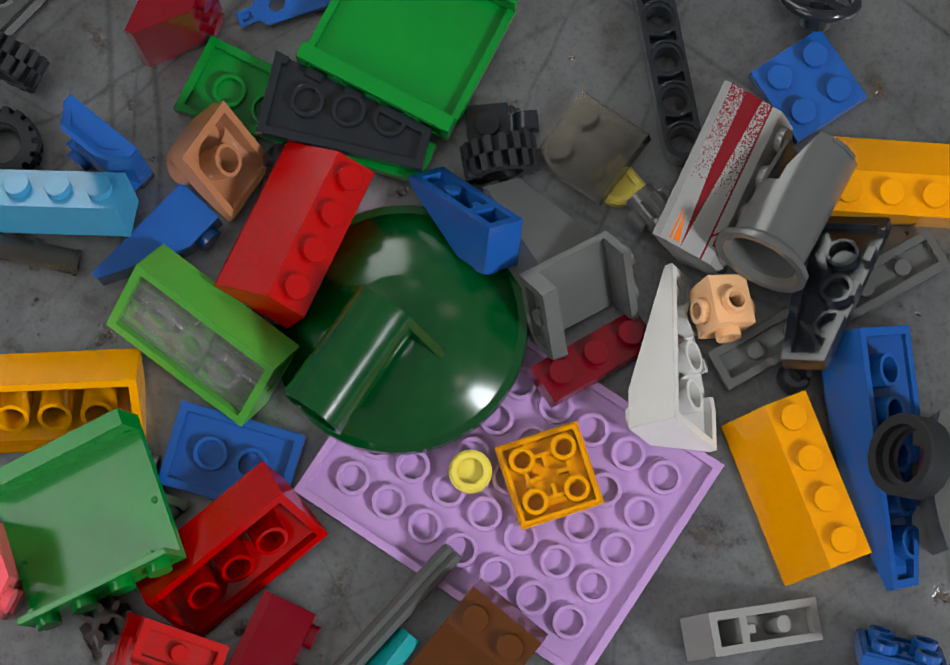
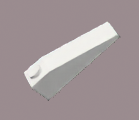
[625,263,717,452]

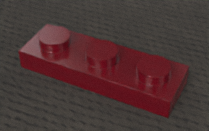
[528,314,647,409]

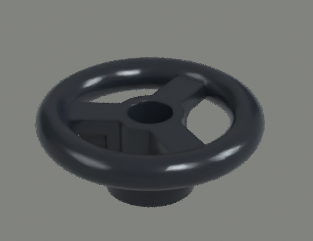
[779,0,862,32]

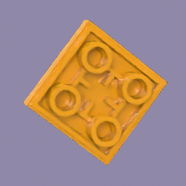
[494,421,604,531]

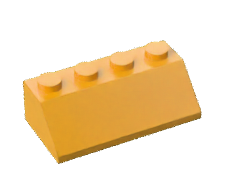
[830,136,950,229]
[0,348,147,453]
[720,390,872,587]

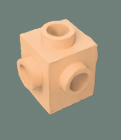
[688,274,756,343]

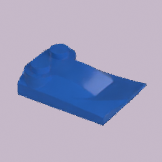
[60,94,155,192]

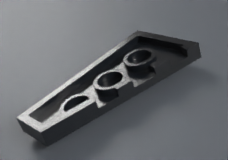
[256,50,432,173]
[781,217,892,370]

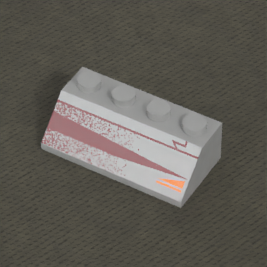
[652,80,793,275]

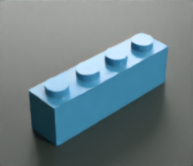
[0,169,139,237]

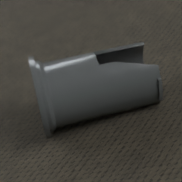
[715,131,857,293]

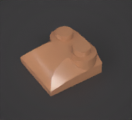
[167,100,267,221]

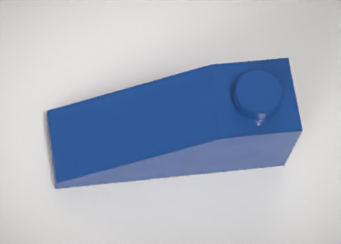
[409,167,523,275]
[92,184,223,286]

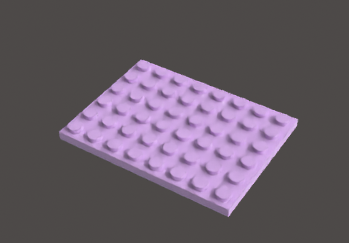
[294,337,725,665]

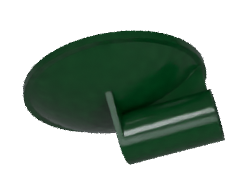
[281,205,528,455]

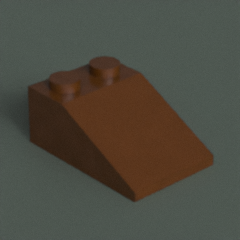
[409,578,548,665]

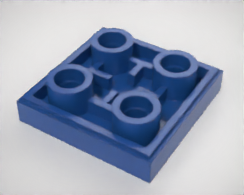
[853,625,947,665]

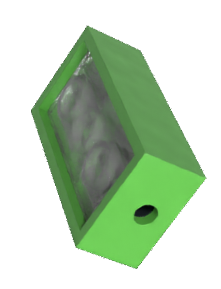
[106,243,300,427]

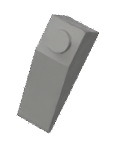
[680,597,823,662]

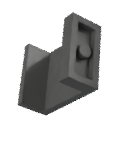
[519,231,639,362]

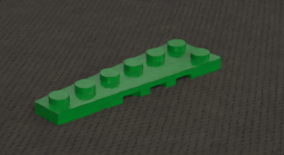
[173,35,437,183]

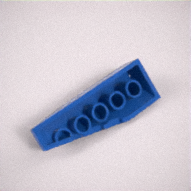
[822,325,920,591]

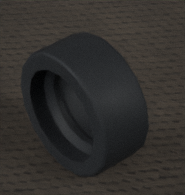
[867,413,950,500]

